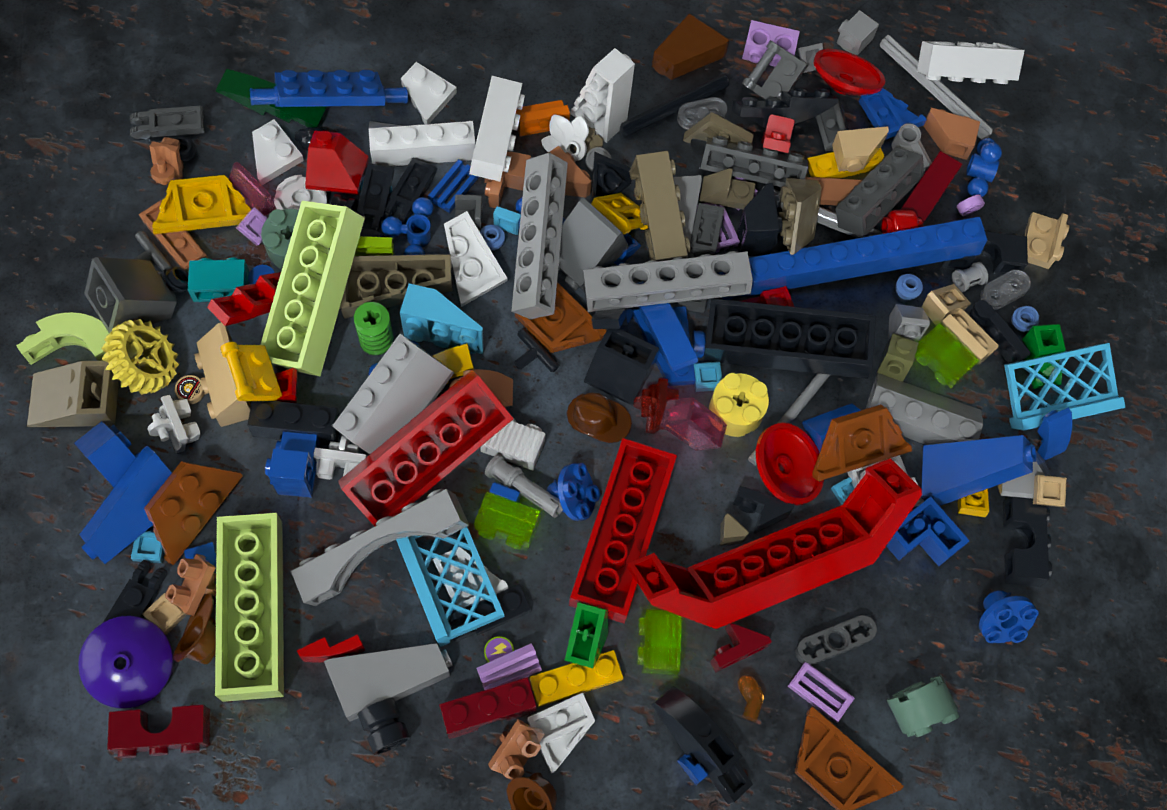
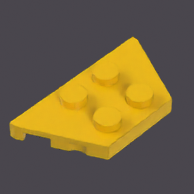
[152,175,251,234]

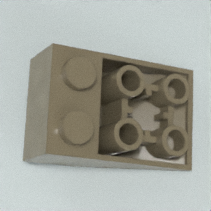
[777,178,822,255]
[27,361,119,427]

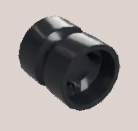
[357,698,411,755]

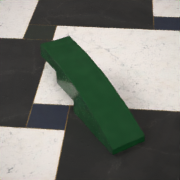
[216,69,327,128]

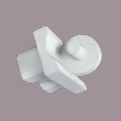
[147,395,200,453]
[314,435,367,480]

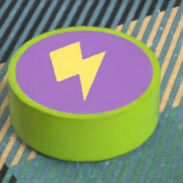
[484,636,514,663]

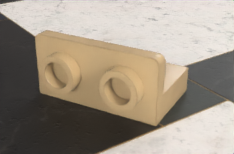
[1024,212,1069,269]
[941,309,998,365]

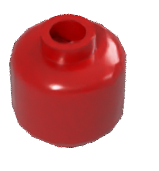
[881,210,923,234]

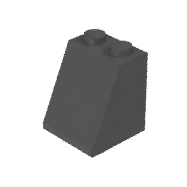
[558,197,629,293]
[84,257,177,333]

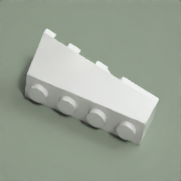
[917,41,1025,84]
[469,76,525,182]
[369,121,475,167]

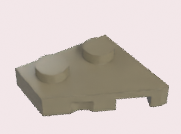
[683,112,753,144]

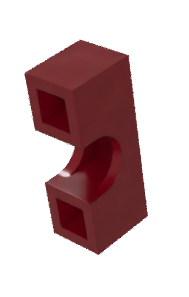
[439,677,537,739]
[107,705,210,758]

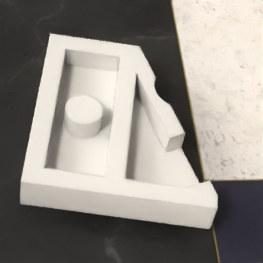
[401,62,457,124]
[252,119,304,186]
[433,547,508,609]
[527,693,595,774]

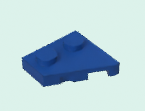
[859,88,927,140]

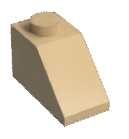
[832,126,889,172]

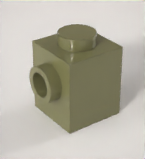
[877,334,919,382]

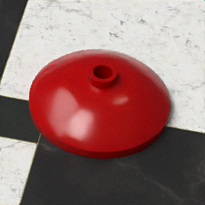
[813,49,885,96]
[756,423,824,505]

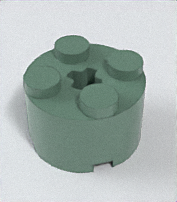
[261,209,299,270]
[886,675,960,737]

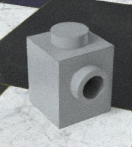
[837,10,879,55]

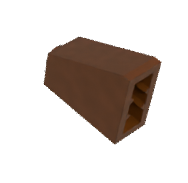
[652,14,729,80]

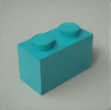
[188,258,249,302]

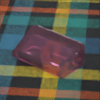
[229,162,275,216]

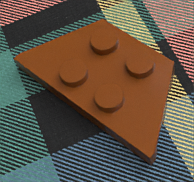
[515,282,607,353]
[812,404,912,481]
[144,461,243,565]
[795,706,904,810]

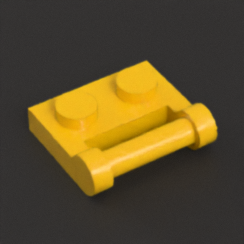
[591,193,648,235]
[220,342,282,401]

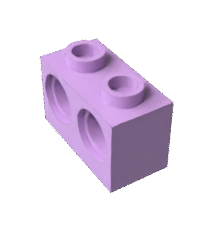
[742,20,800,67]

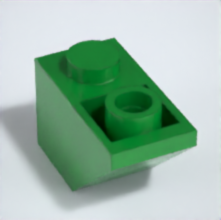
[1022,324,1066,389]

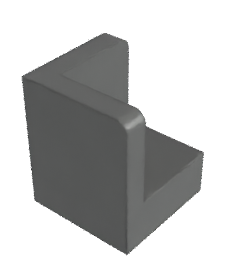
[455,195,482,232]

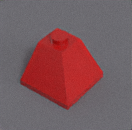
[305,131,369,194]

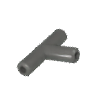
[134,231,173,274]

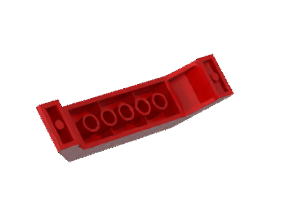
[627,458,922,629]

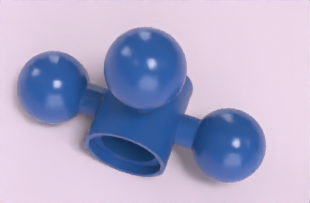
[966,138,1002,197]
[382,197,433,255]

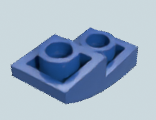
[1037,407,1072,461]

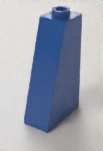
[921,435,1037,506]
[79,446,172,564]

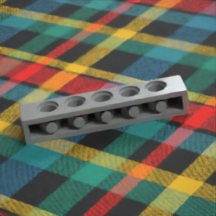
[511,153,568,319]
[583,251,753,312]

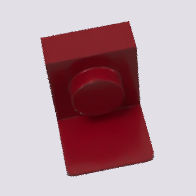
[710,623,772,673]

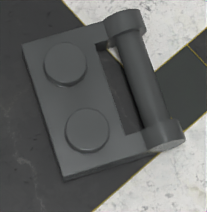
[742,40,808,99]

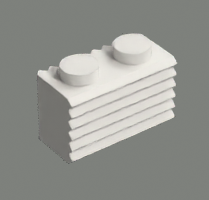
[481,419,546,471]

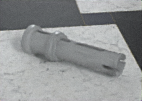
[485,455,563,518]

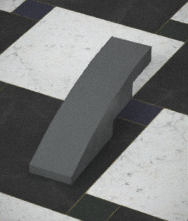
[678,203,724,313]

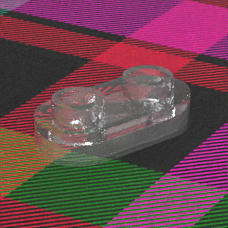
[677,97,727,130]
[980,270,1031,310]

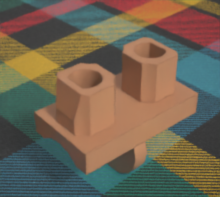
[149,137,184,185]
[165,554,216,616]
[488,719,545,780]

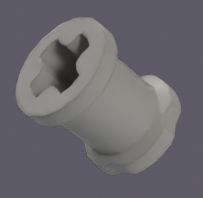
[952,262,988,293]

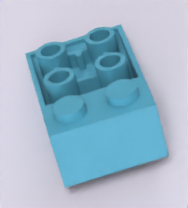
[400,283,484,354]

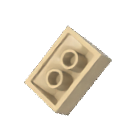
[194,322,251,427]

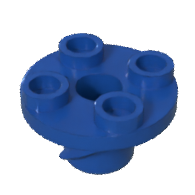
[547,463,600,521]
[979,590,1039,643]

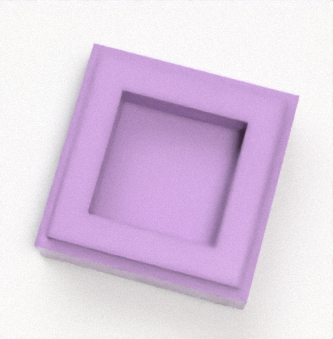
[236,207,267,246]

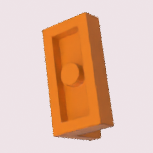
[516,100,570,136]

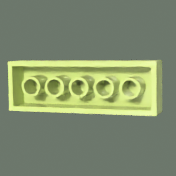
[260,201,365,376]
[215,513,284,702]

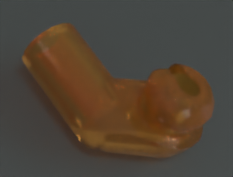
[737,675,764,722]

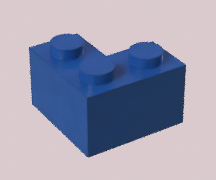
[74,421,139,487]
[265,432,321,498]
[886,497,970,566]

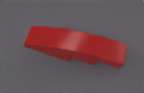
[207,272,281,326]

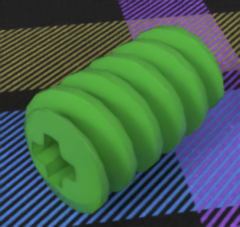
[354,302,394,356]

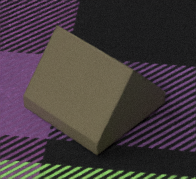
[720,513,749,545]

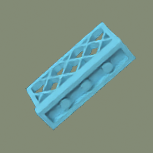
[1004,343,1125,430]
[396,527,505,647]

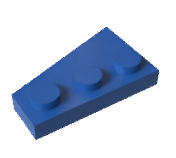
[633,307,696,386]

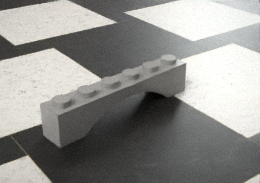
[291,489,469,606]

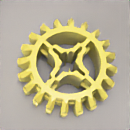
[101,319,179,395]

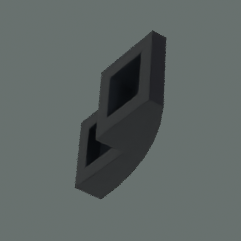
[592,308,634,329]

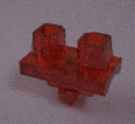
[633,377,679,434]

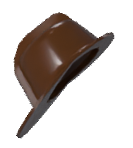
[567,392,632,443]
[173,594,216,664]
[507,772,557,810]

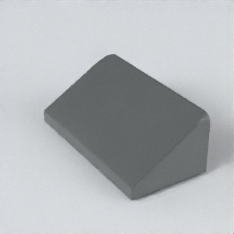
[816,100,849,151]

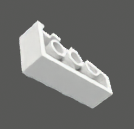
[570,48,635,143]

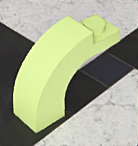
[16,312,109,365]

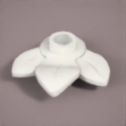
[541,114,589,162]

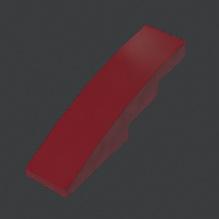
[901,151,962,224]

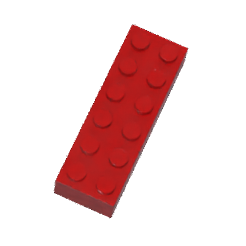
[338,370,514,527]
[569,438,677,624]

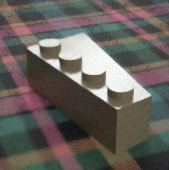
[629,151,690,262]
[340,254,452,319]

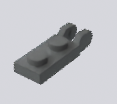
[130,106,205,139]

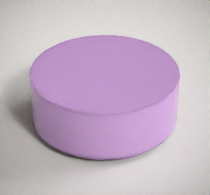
[957,195,985,216]

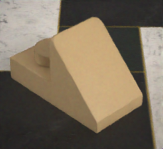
[922,284,971,327]

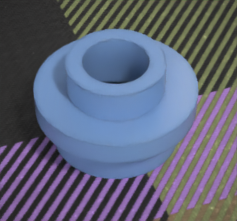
[480,225,505,251]
[896,274,923,300]
[1012,306,1039,332]

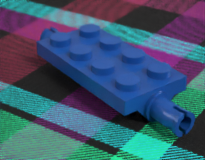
[250,70,408,107]

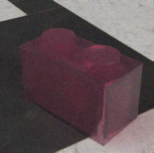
[660,397,727,451]

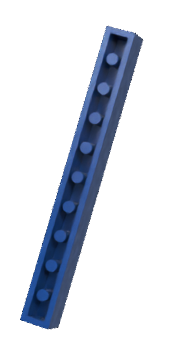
[717,217,987,300]

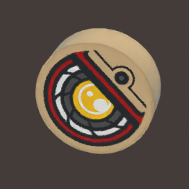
[175,375,205,405]

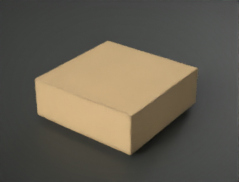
[1033,475,1067,507]
[142,593,187,635]

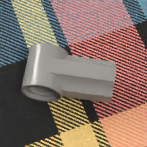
[891,123,932,174]

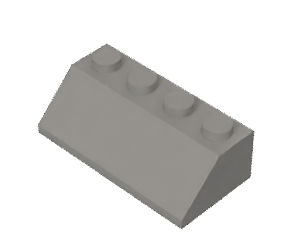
[333,334,454,454]
[865,373,983,445]

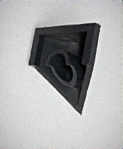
[591,151,632,203]

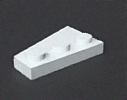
[444,211,507,307]

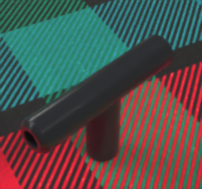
[514,328,559,372]

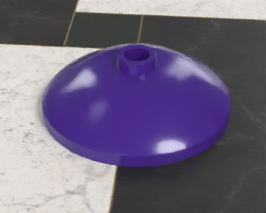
[78,616,173,709]

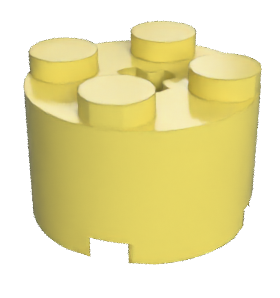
[709,373,769,437]

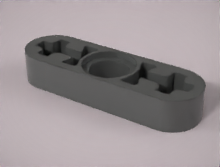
[795,615,877,665]

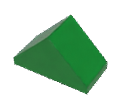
[565,602,608,669]

